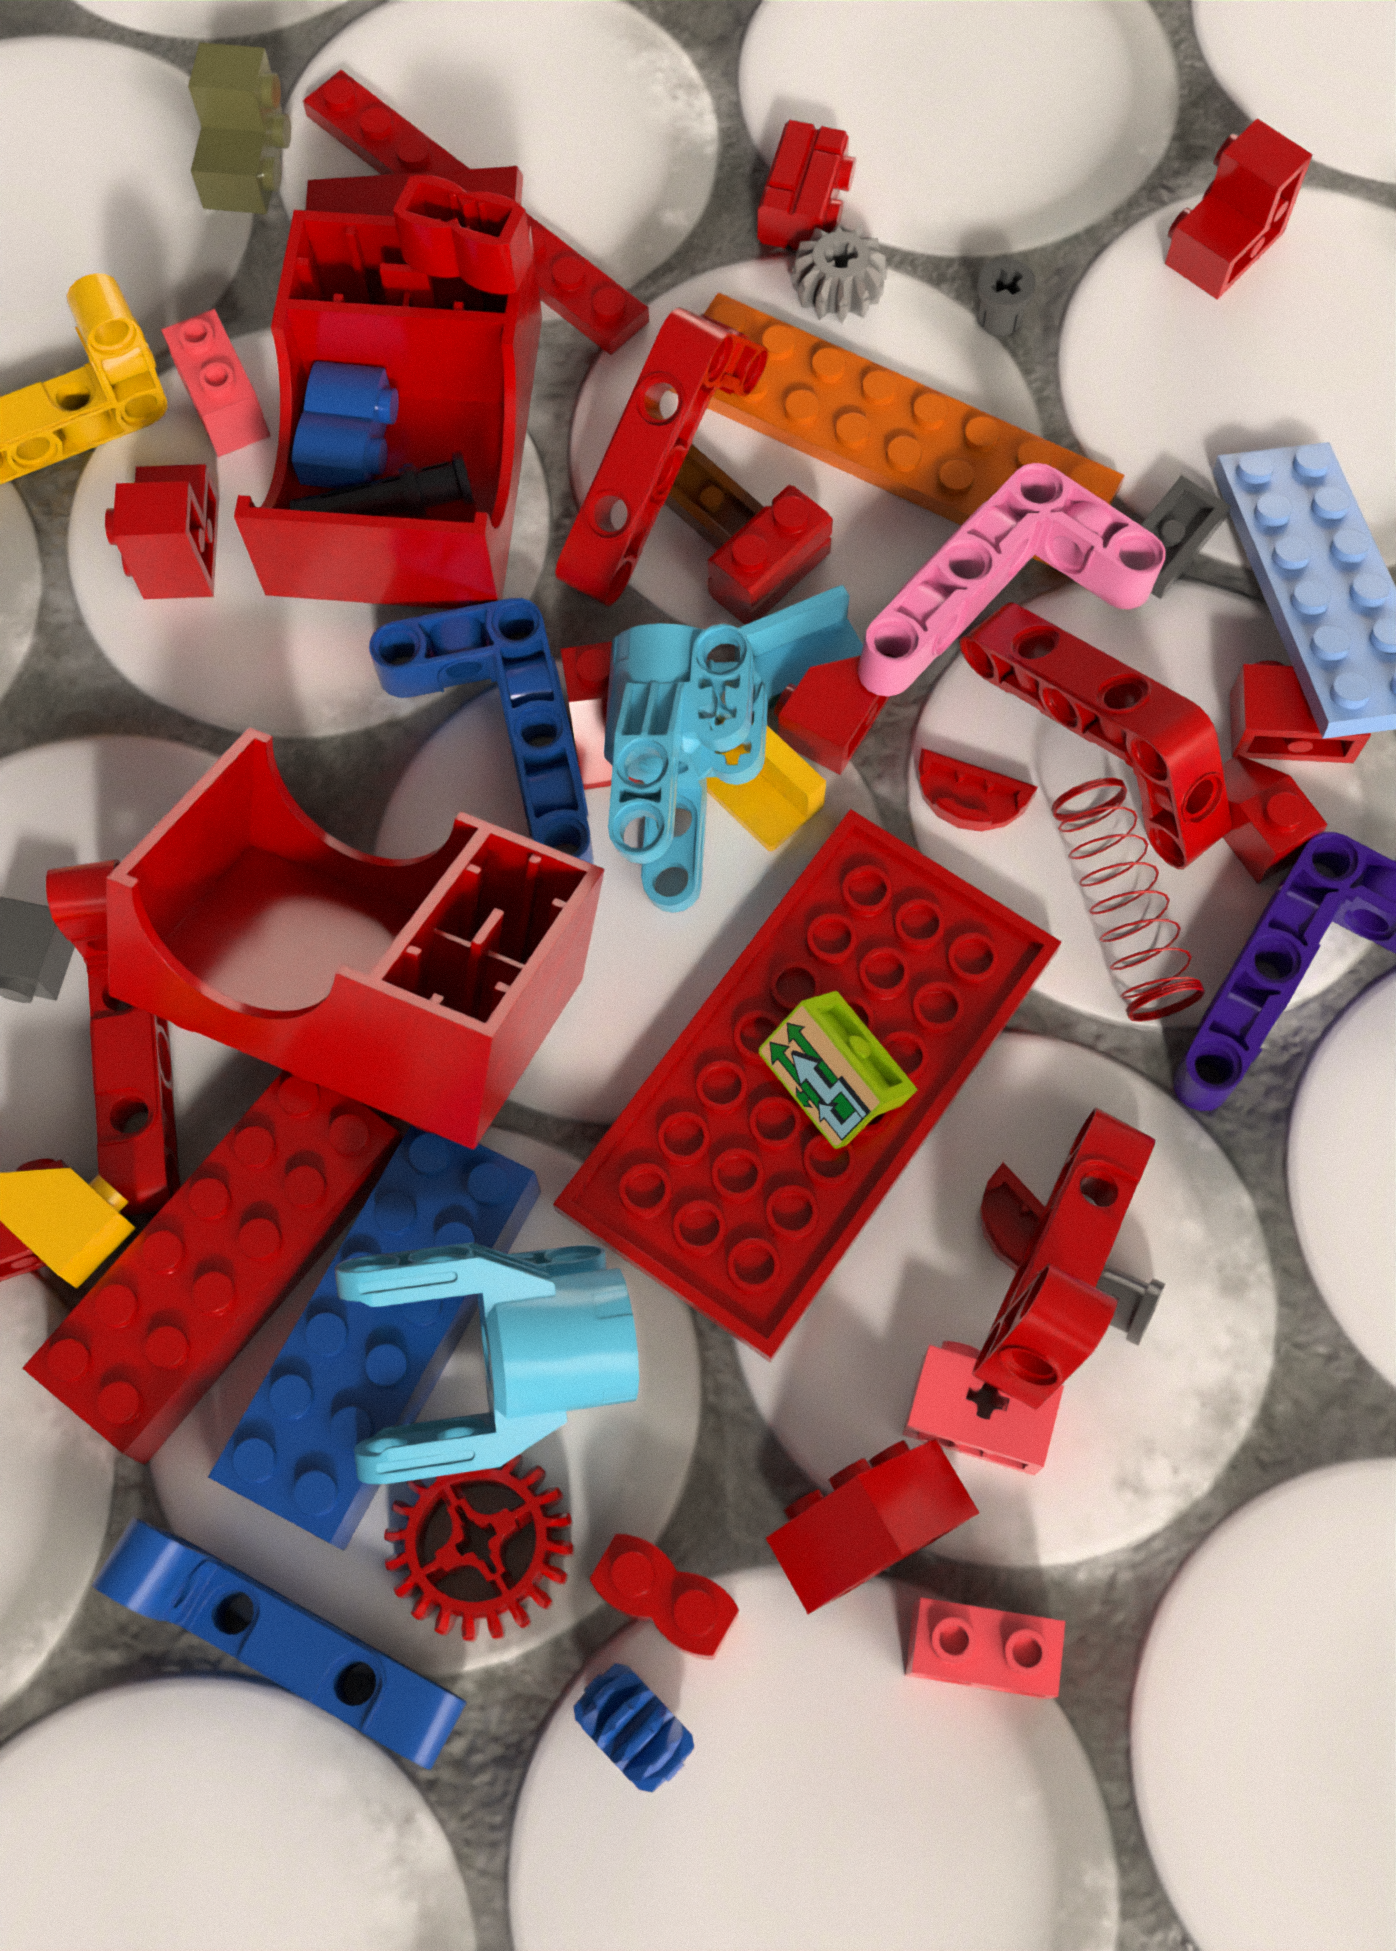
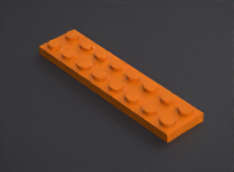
[668,292,1125,569]

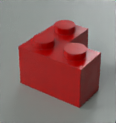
[1165,118,1313,300]
[105,464,219,599]
[766,1438,980,1615]

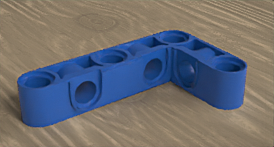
[369,598,594,864]
[91,1517,467,1770]

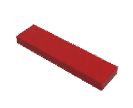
[305,166,523,216]

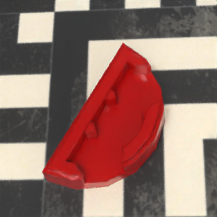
[917,748,1038,832]
[979,1162,1045,1272]

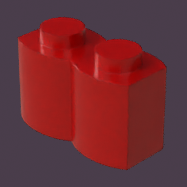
[393,175,532,294]
[589,1534,739,1660]

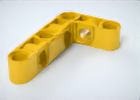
[0,273,168,485]

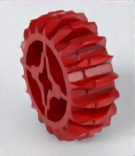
[384,1454,575,1642]

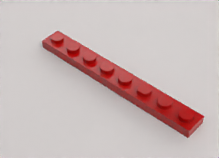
[302,69,649,355]

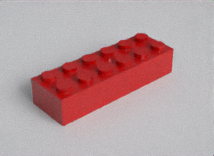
[22,1070,402,1465]

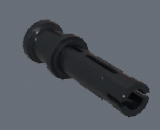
[289,450,475,517]

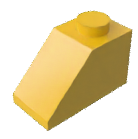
[0,1168,136,1288]

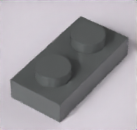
[1141,475,1231,599]

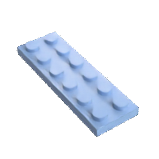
[1213,442,1396,739]

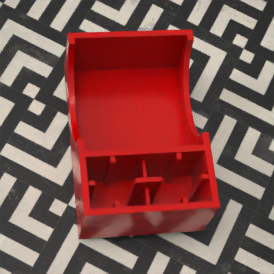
[234,210,542,609]
[106,727,605,1150]

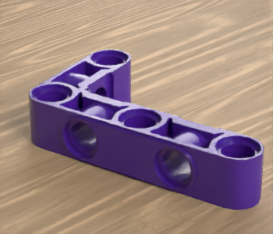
[1173,832,1396,1111]

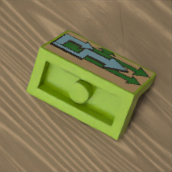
[759,991,918,1149]

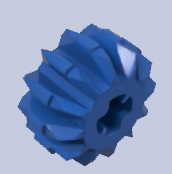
[573,1663,695,1792]

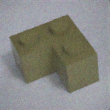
[188,42,291,214]

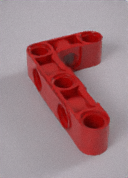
[555,307,768,606]
[959,602,1232,870]
[46,859,180,1217]
[972,1107,1156,1410]

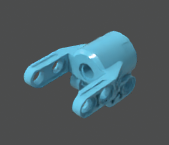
[604,623,768,913]
[335,1242,639,1484]

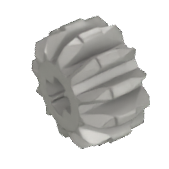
[792,222,888,324]

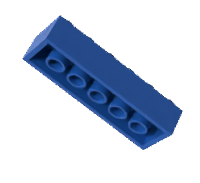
[208,1125,541,1551]

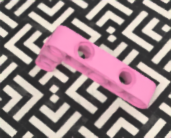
[858,463,1165,696]

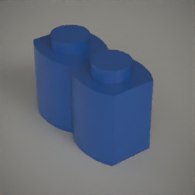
[292,361,399,489]

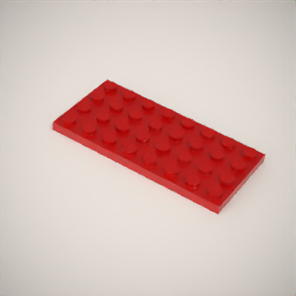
[553,809,1062,1363]

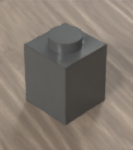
[0,897,75,1003]

